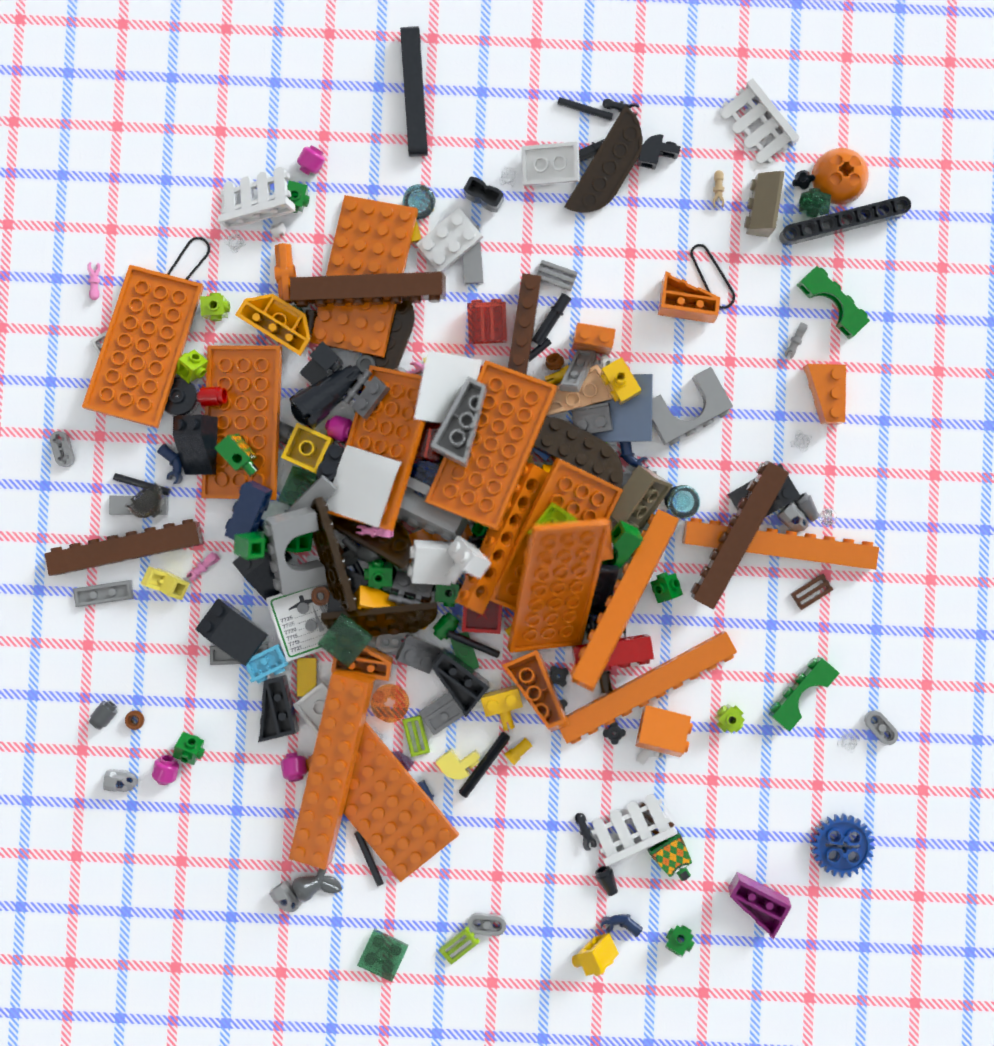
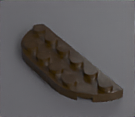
[564,106,643,213]
[359,301,415,391]
[533,417,623,488]
[310,496,357,612]
[328,514,412,571]
[321,602,438,639]

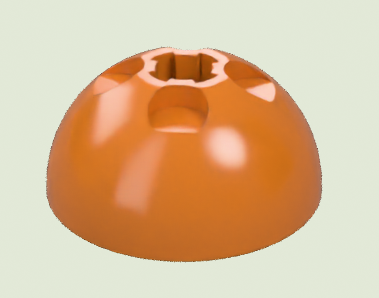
[812,148,869,205]

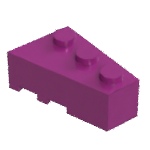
[728,872,792,940]

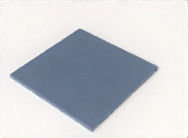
[589,374,653,442]

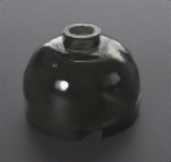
[125,482,165,518]

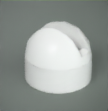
[269,222,286,238]

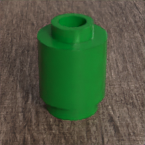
[432,612,460,641]

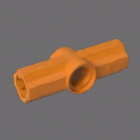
[274,243,296,303]

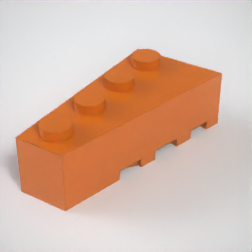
[502,650,570,732]

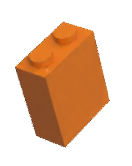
[572,322,616,356]
[635,705,693,757]

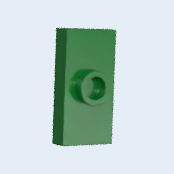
[450,632,480,669]

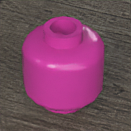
[297,145,325,175]
[325,415,353,442]
[281,752,307,782]
[152,755,179,785]

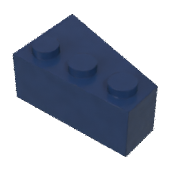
[224,480,273,540]

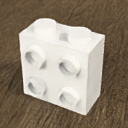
[407,540,454,585]

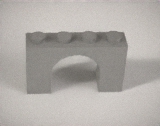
[652,367,734,446]
[264,506,327,596]

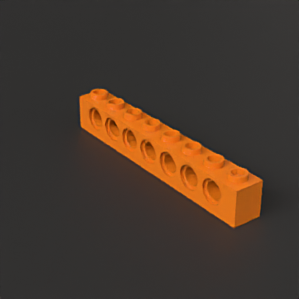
[455,462,548,615]

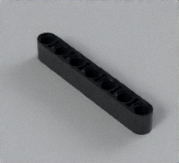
[400,26,428,157]
[779,196,911,246]

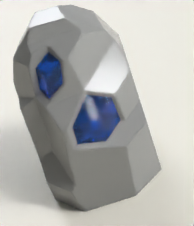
[777,502,808,532]
[103,769,138,792]
[269,880,299,912]

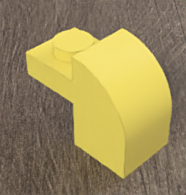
[140,566,190,600]
[435,748,480,780]

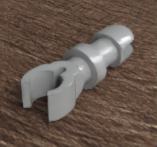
[785,322,808,359]

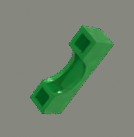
[796,266,870,339]
[601,520,643,569]
[234,531,313,560]
[768,657,840,732]

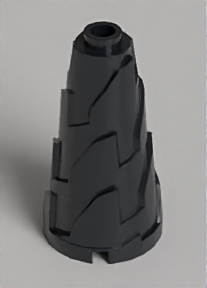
[289,365,362,429]

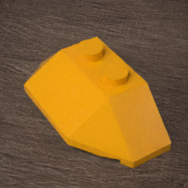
[235,294,311,356]

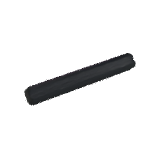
[459,732,510,798]

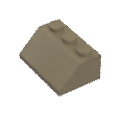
[744,171,785,238]
[611,465,673,532]

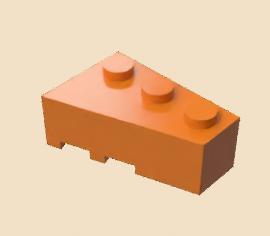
[658,271,720,323]
[803,364,846,425]
[331,632,393,681]

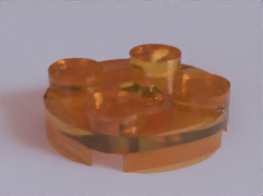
[371,683,410,723]

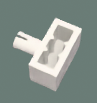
[445,535,491,584]

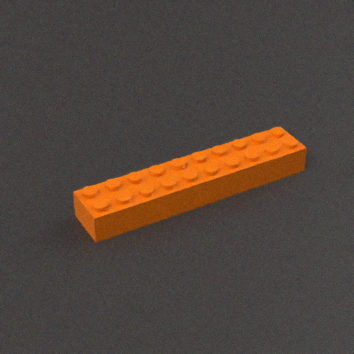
[289,669,375,870]

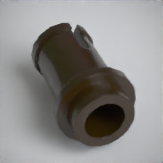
[305,309,317,334]
[599,670,613,693]

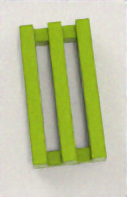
[402,715,430,757]
[438,926,480,965]

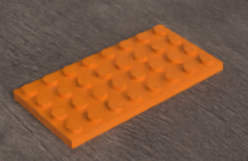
[310,195,418,358]
[82,264,204,429]
[201,345,283,500]
[425,360,558,531]
[328,365,426,531]
[490,457,623,611]
[507,519,611,653]
[305,721,459,882]

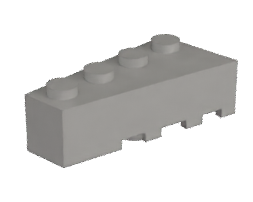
[430,376,487,468]
[396,487,468,541]

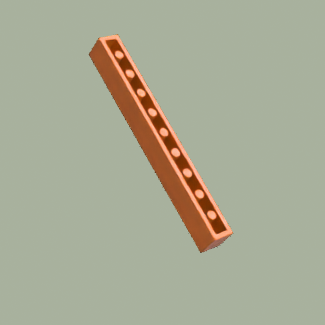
[570,509,679,692]
[682,518,879,570]
[559,631,737,744]

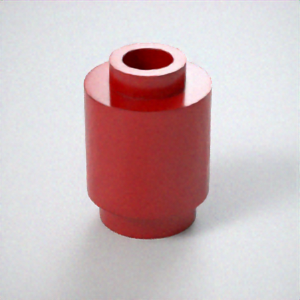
[197,386,228,407]

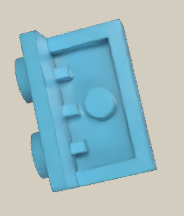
[246,644,289,684]

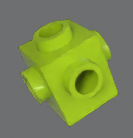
[200,293,230,322]
[176,349,208,384]
[715,704,745,733]

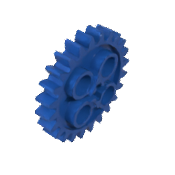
[810,813,875,878]

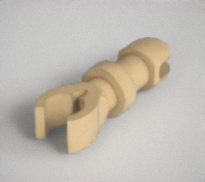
[713,170,725,208]

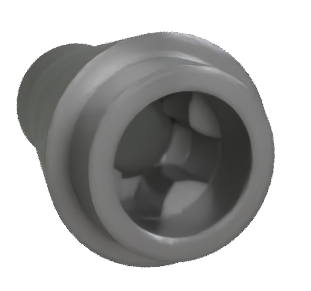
[794,492,820,522]

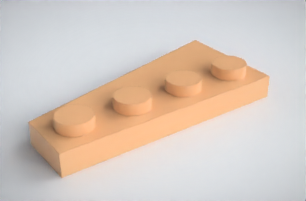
[546,364,612,417]

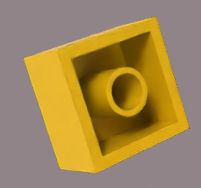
[281,423,335,474]

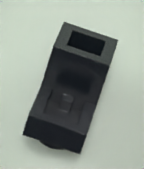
[637,134,681,170]

